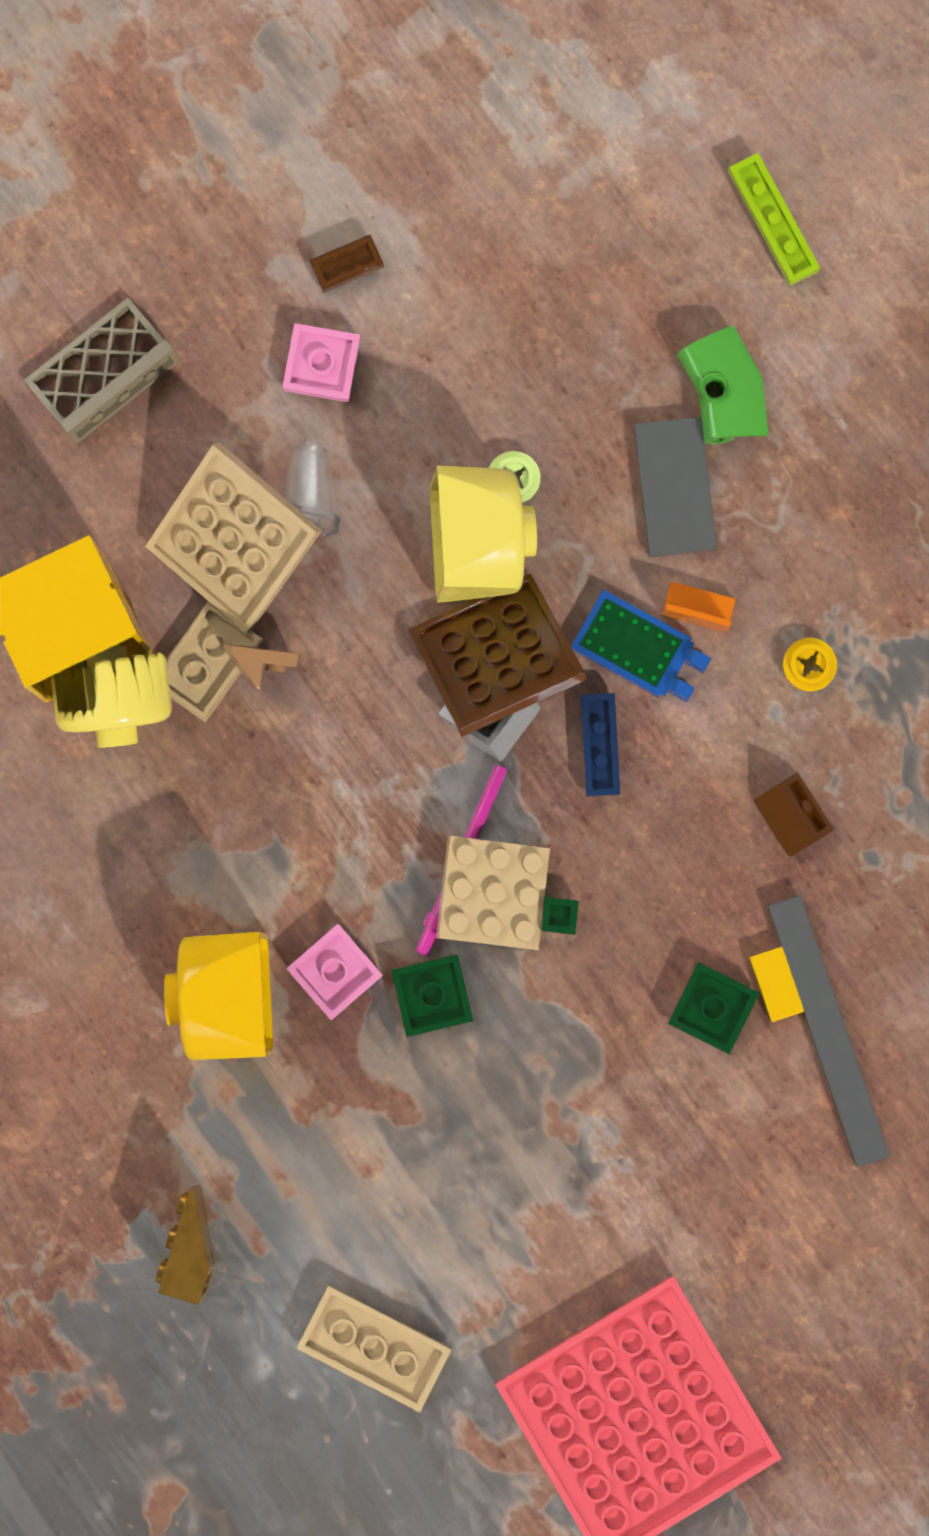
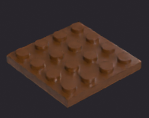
[408,573,587,737]

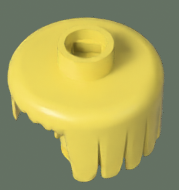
[51,643,172,748]

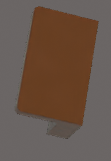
[754,772,834,857]

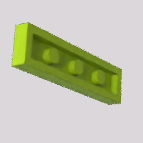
[727,153,820,287]

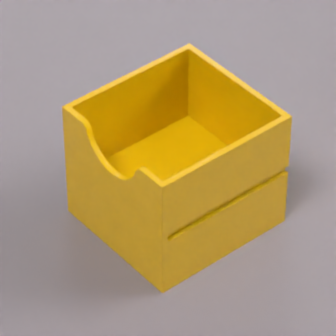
[0,535,152,703]

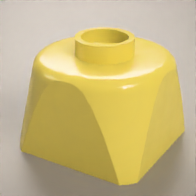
[430,466,537,603]

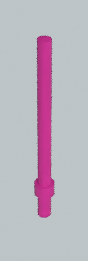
[415,764,507,956]

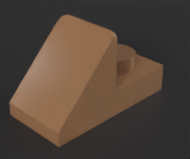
[224,643,298,690]

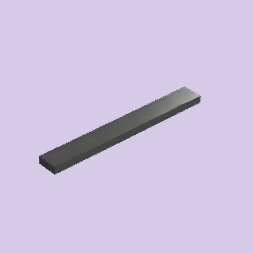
[767,895,890,1167]

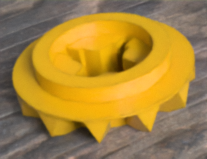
[782,638,837,692]

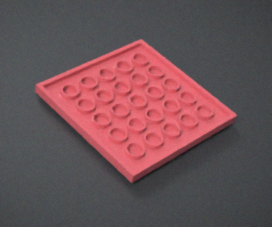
[495,1275,782,1536]

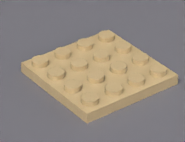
[145,442,322,633]

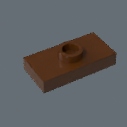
[309,234,384,293]

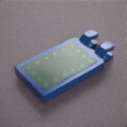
[571,589,711,703]

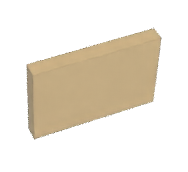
[166,601,264,723]

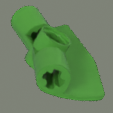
[677,326,768,444]

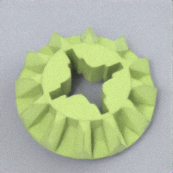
[489,451,541,503]

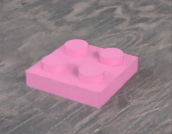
[282,323,361,403]
[286,924,383,1020]

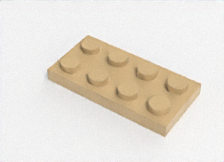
[296,1284,452,1413]

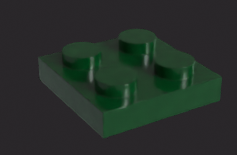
[391,954,473,1037]
[667,962,760,1055]

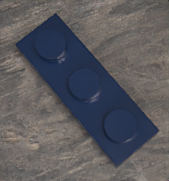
[580,693,620,797]

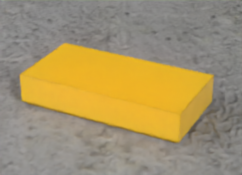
[749,947,804,1022]

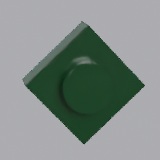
[541,897,579,935]

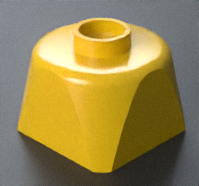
[164,932,273,1060]

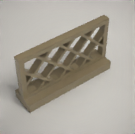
[24,298,180,445]

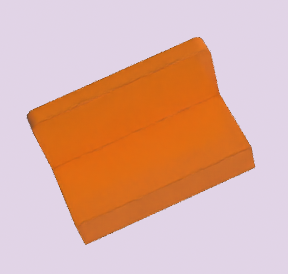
[661,581,736,633]

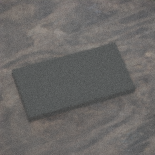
[634,417,717,558]

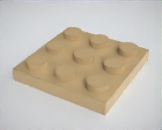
[436,836,550,950]

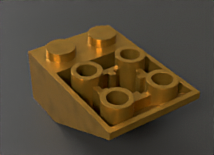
[155,1185,215,1305]

